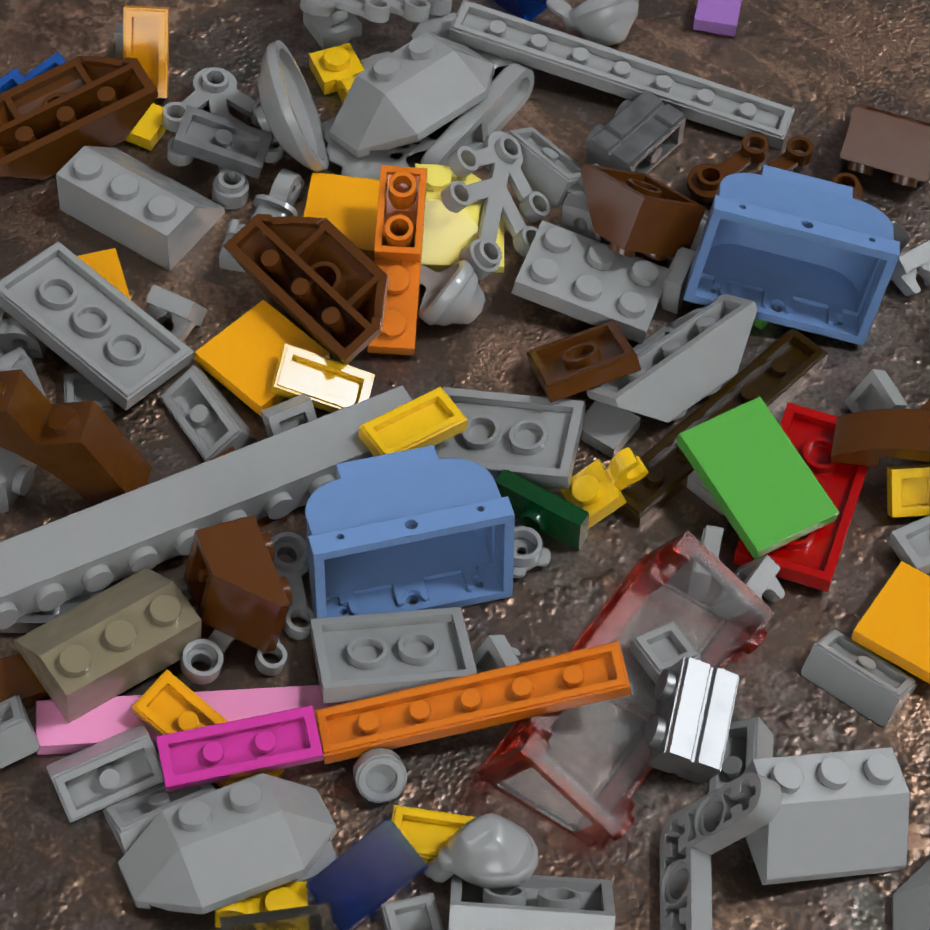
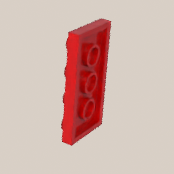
[733,402,869,592]

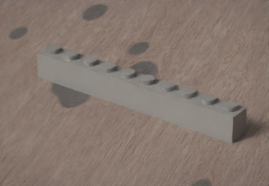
[0,385,412,630]

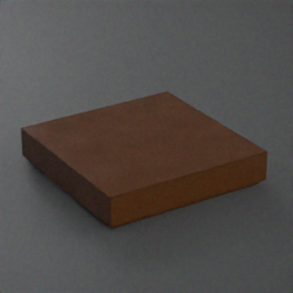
[526,320,641,403]

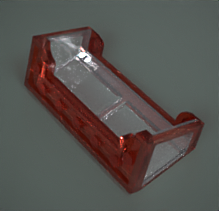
[477,530,775,846]

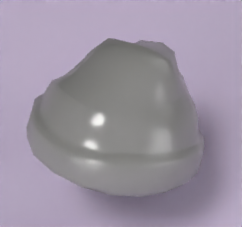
[546,0,640,47]
[418,260,486,326]
[424,813,538,889]

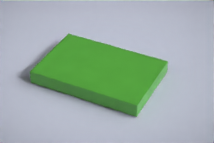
[676,397,840,560]

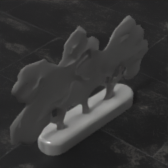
[321,13,535,180]

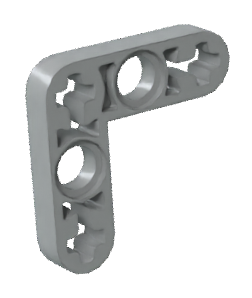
[659,772,782,930]

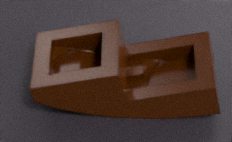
[831,409,930,467]

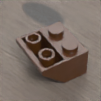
[184,515,293,653]

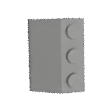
[56,146,225,271]
[742,747,910,885]
[448,874,616,930]

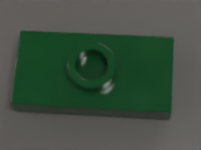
[495,469,589,551]

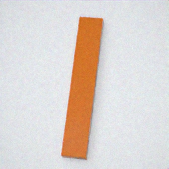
[314,641,632,764]

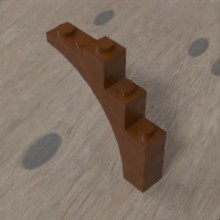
[0,369,152,506]

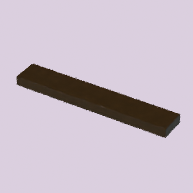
[617,328,828,527]

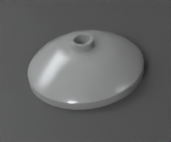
[255,40,329,172]

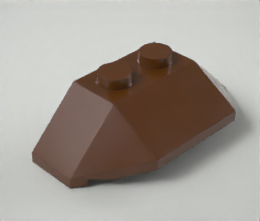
[0,56,158,180]
[223,214,389,365]

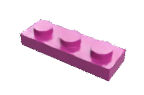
[156,705,323,792]

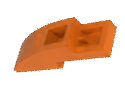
[367,165,427,356]

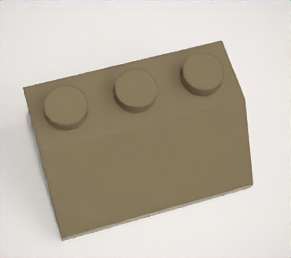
[14,568,202,723]

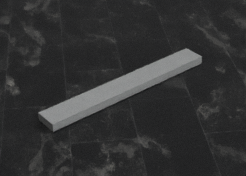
[448,0,795,150]

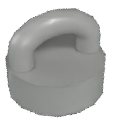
[353,748,407,803]

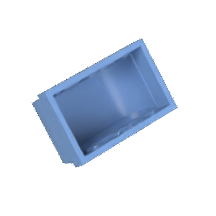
[683,164,900,346]
[305,445,515,618]

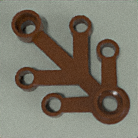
[687,133,863,206]

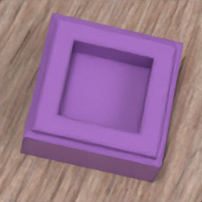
[693,0,742,37]

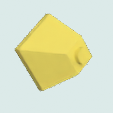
[415,164,504,273]

